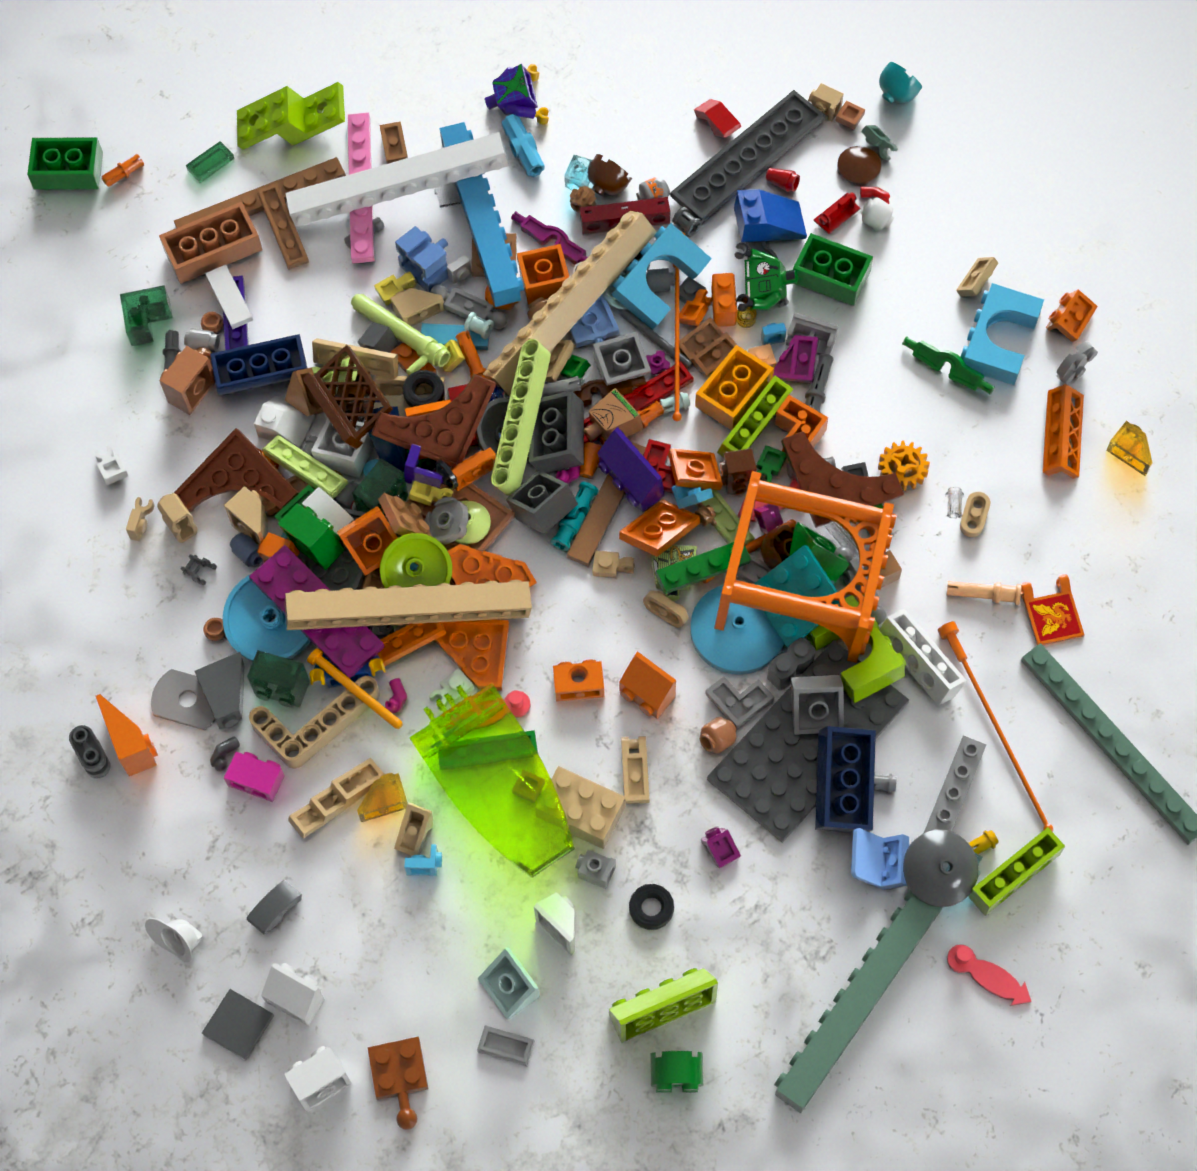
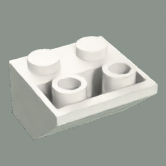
[261,962,325,1026]

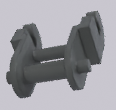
[180,554,217,586]

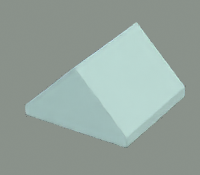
[478,947,540,1019]

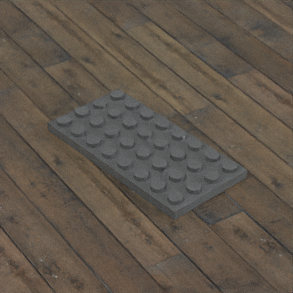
[707,640,909,843]

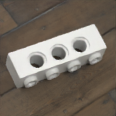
[880,609,966,706]

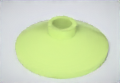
[443,501,491,544]

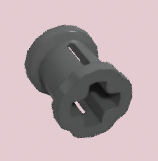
[672,207,702,236]

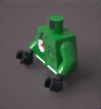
[734,242,798,312]

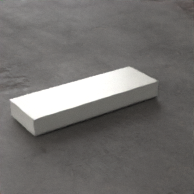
[205,265,253,329]

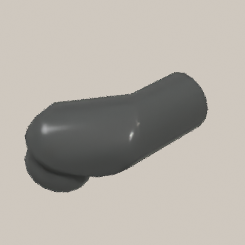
[210,736,240,771]

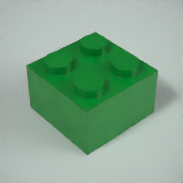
[278,503,345,571]

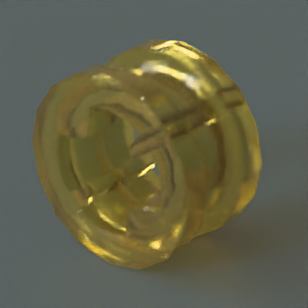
[737,307,757,328]

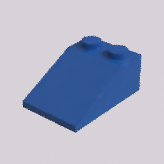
[734,189,807,242]

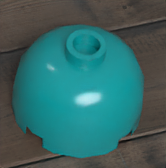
[879,61,923,103]

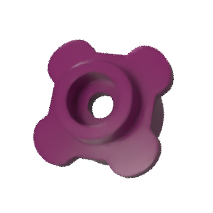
[646,350,670,375]

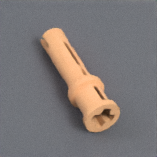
[947,581,1021,605]

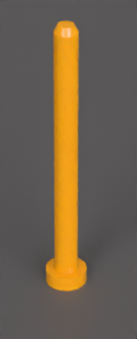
[307,648,403,729]

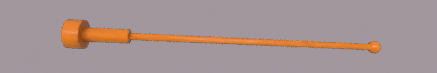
[672,232,686,421]
[937,621,1054,832]

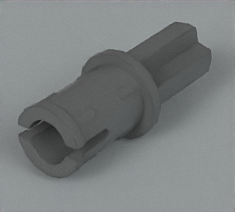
[162,330,181,370]

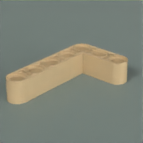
[249,676,380,769]

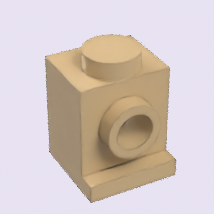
[808,83,844,122]

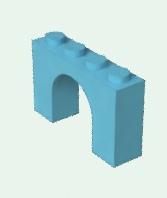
[611,223,712,329]
[960,283,1045,385]

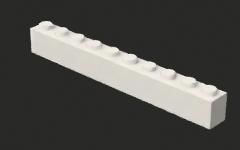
[285,132,509,227]

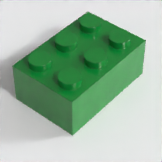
[27,137,103,190]
[793,233,873,306]

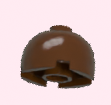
[587,154,633,196]
[761,525,795,569]

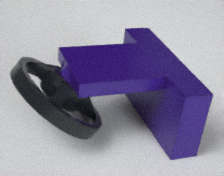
[403,444,458,490]

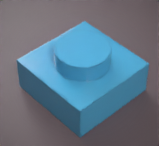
[761,323,786,345]

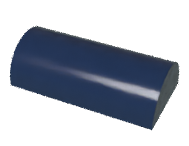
[210,334,308,396]

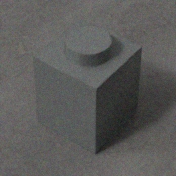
[358,322,398,353]

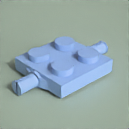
[569,295,619,348]

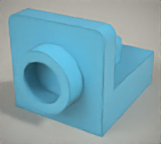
[672,485,714,509]
[404,844,442,876]

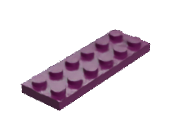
[249,545,385,678]

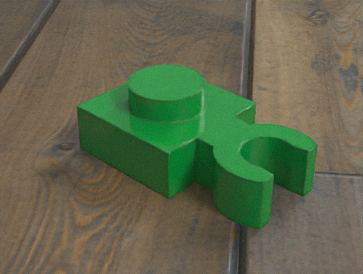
[756,445,787,482]

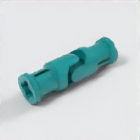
[550,481,599,551]

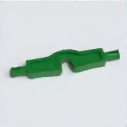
[902,336,995,395]

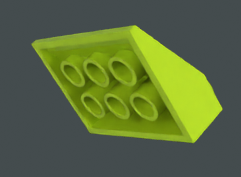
[609,968,718,1043]

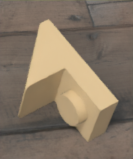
[394,802,433,856]

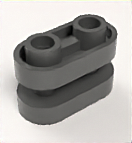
[69,725,110,778]

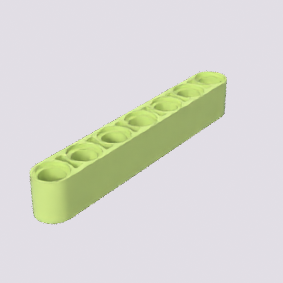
[491,339,551,496]

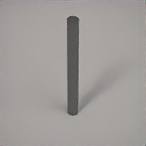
[621,309,693,370]

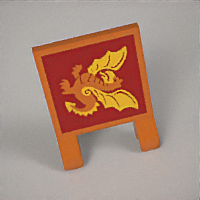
[1021,574,1085,645]

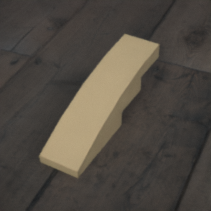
[288,758,386,839]

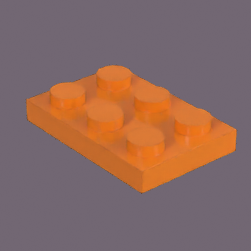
[619,499,700,557]

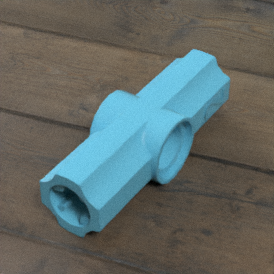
[501,114,545,177]

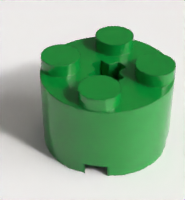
[650,1051,703,1093]

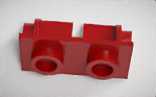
[813,192,861,234]

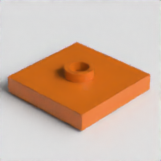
[668,449,723,490]

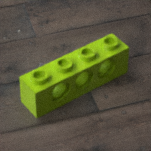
[717,376,793,458]
[968,827,1065,916]

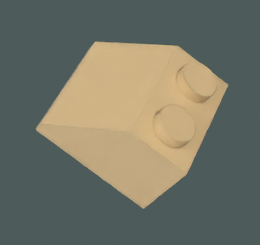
[224,486,268,545]

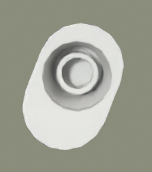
[145,918,202,962]

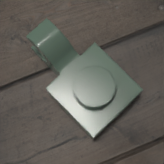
[861,125,898,160]

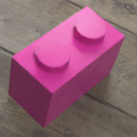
[224,752,285,802]

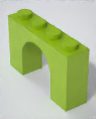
[805,595,906,704]

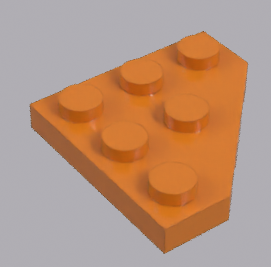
[448,544,537,588]
[435,619,509,691]

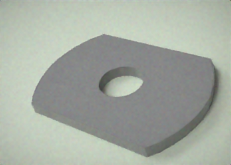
[151,669,216,730]

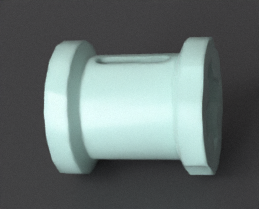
[464,312,494,340]

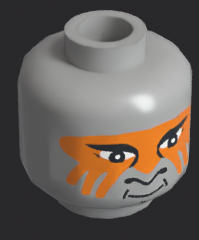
[636,177,671,204]

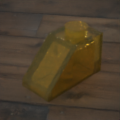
[1106,420,1153,476]
[357,773,408,822]

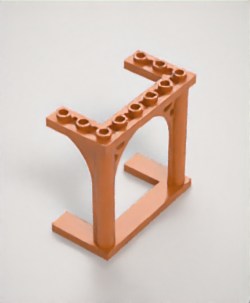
[714,471,897,663]

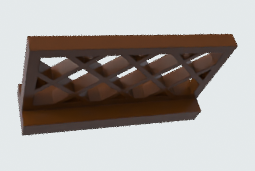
[303,345,393,450]

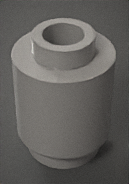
[184,328,220,352]

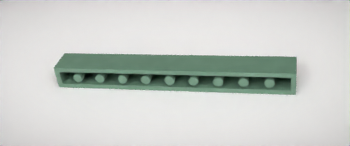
[774,890,943,1113]

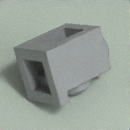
[575,850,616,889]

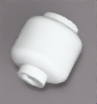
[860,197,895,231]

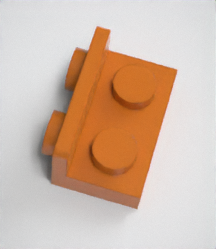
[1046,289,1098,342]
[450,447,496,492]

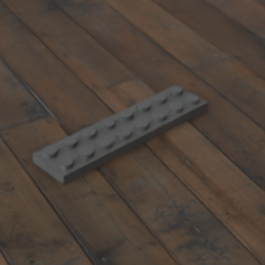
[670,90,825,223]

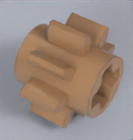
[569,186,597,213]

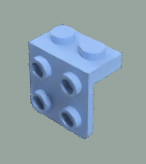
[851,828,909,890]

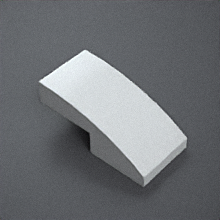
[302,487,354,534]

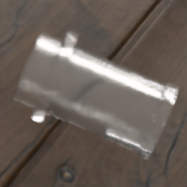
[945,487,964,519]

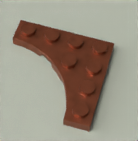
[371,374,496,468]
[174,428,299,512]
[781,431,904,528]

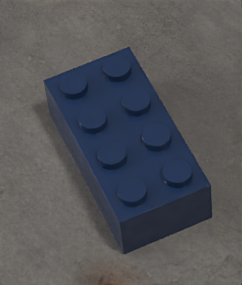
[815,726,876,833]

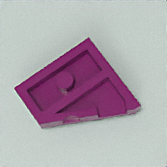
[773,335,818,383]

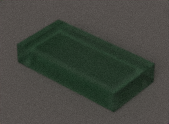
[186,141,235,183]

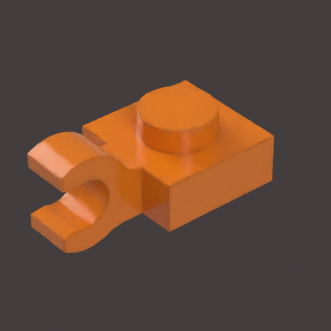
[679,289,712,326]

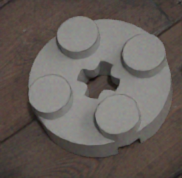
[1056,341,1098,384]
[425,497,468,545]

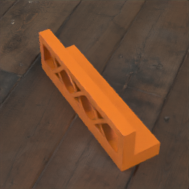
[1043,384,1084,479]

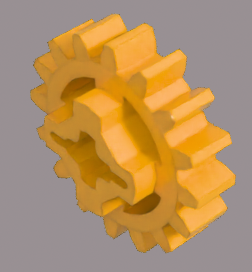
[878,441,930,491]

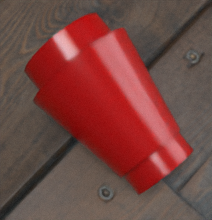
[766,168,800,192]

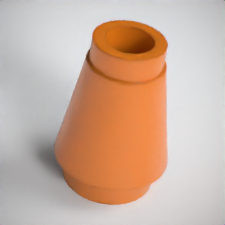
[579,442,602,479]

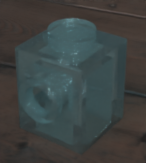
[564,154,592,191]

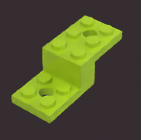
[236,82,345,150]

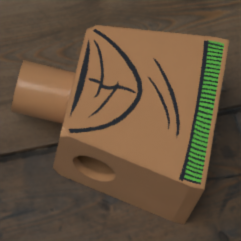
[583,388,643,441]

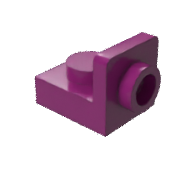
[754,504,783,534]
[700,826,741,868]

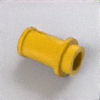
[969,830,999,856]

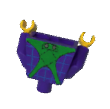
[484,63,549,125]

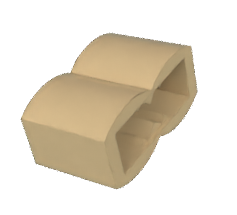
[157,493,197,543]

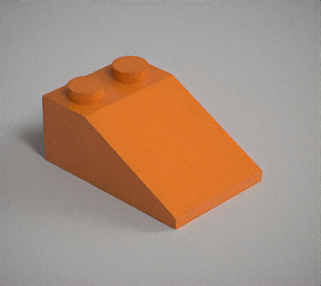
[96,694,158,777]

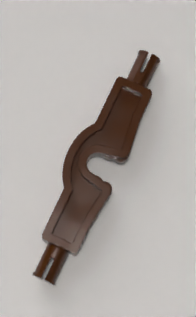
[573,375,647,406]

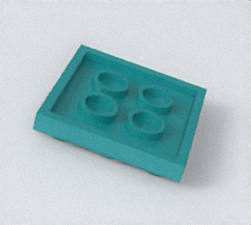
[754,545,840,647]

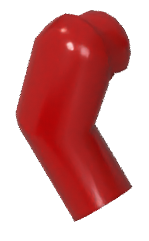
[860,187,891,204]

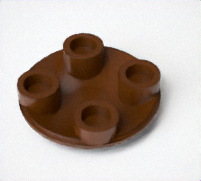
[837,146,881,186]

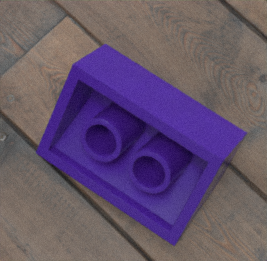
[597,427,664,513]

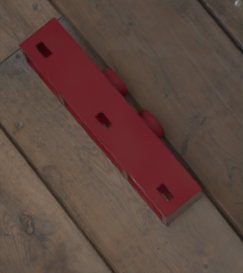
[580,197,670,235]

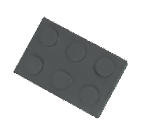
[529,391,584,473]

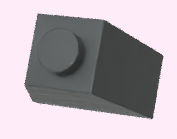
[195,652,245,729]

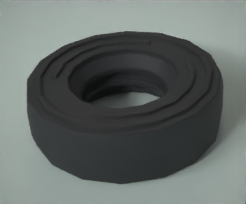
[403,370,444,407]
[629,884,674,930]

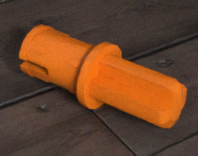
[102,154,144,187]

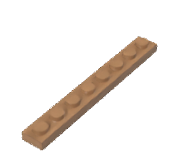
[174,157,346,228]

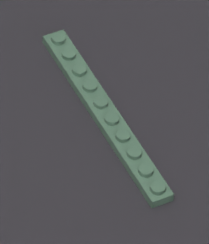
[1021,643,1197,845]

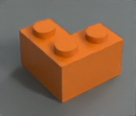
[775,395,829,452]

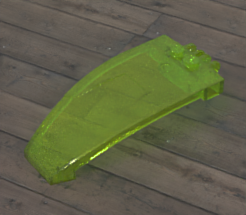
[409,683,575,878]

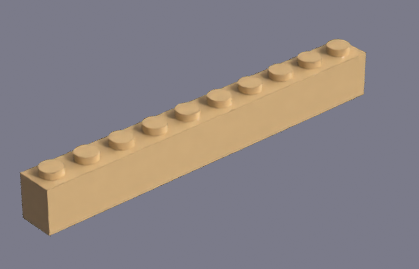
[483,211,657,396]
[285,580,532,630]

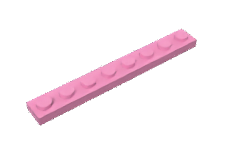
[348,112,375,264]

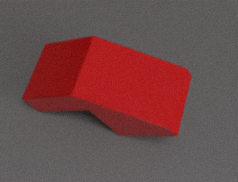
[693,99,742,138]

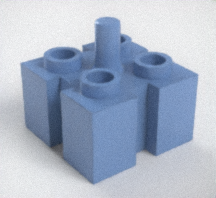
[395,226,448,292]

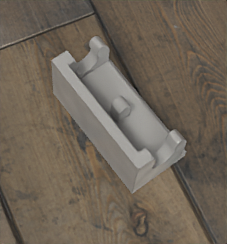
[786,313,838,355]

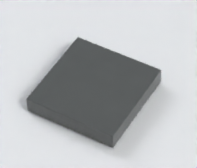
[202,989,274,1060]

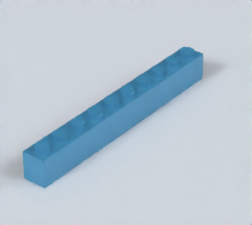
[439,122,524,307]

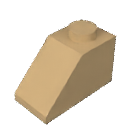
[390,288,445,326]

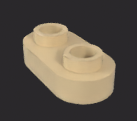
[960,492,991,537]
[643,590,688,627]

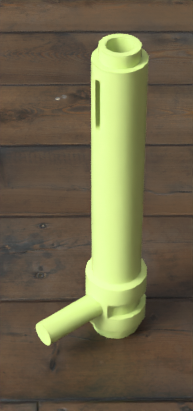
[351,294,451,375]

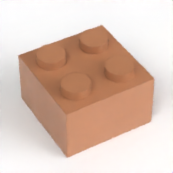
[159,346,215,415]

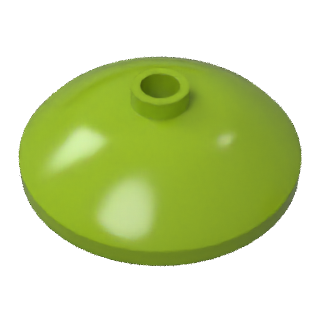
[380,533,452,588]

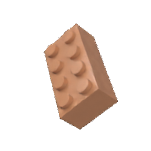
[159,202,263,284]

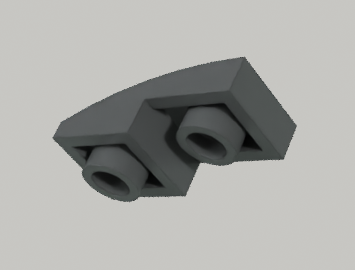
[247,880,302,935]

